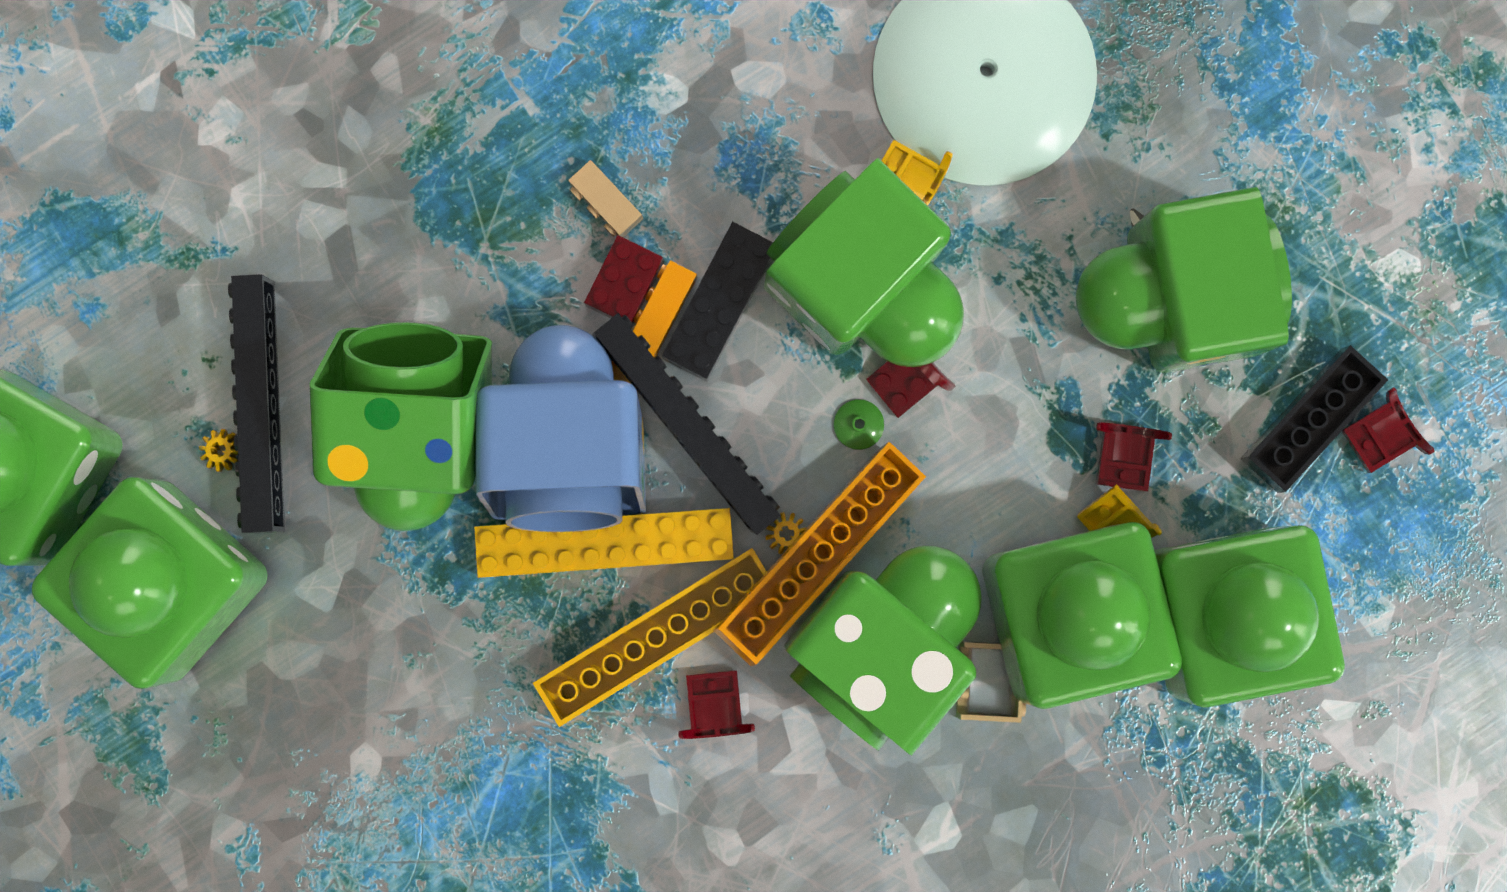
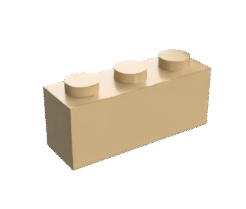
[568,160,643,238]

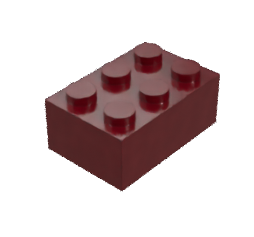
[584,235,665,324]

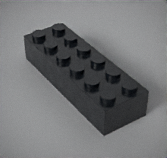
[662,221,773,382]
[1240,345,1388,493]

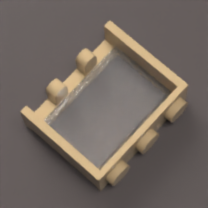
[956,641,1026,723]

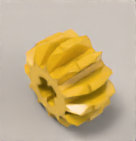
[199,429,239,472]
[765,512,807,554]

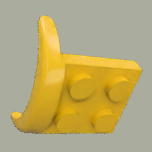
[881,140,952,205]
[1077,484,1162,538]

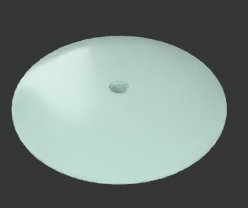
[873,0,1097,186]

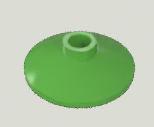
[834,399,884,450]

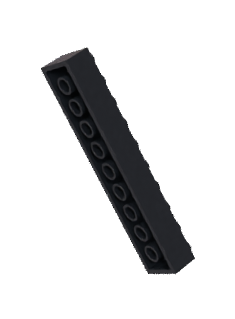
[228,274,285,533]
[592,313,781,535]

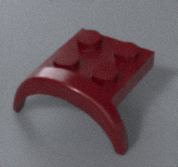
[866,361,955,418]
[1342,387,1435,473]
[1096,422,1172,492]
[678,670,755,739]

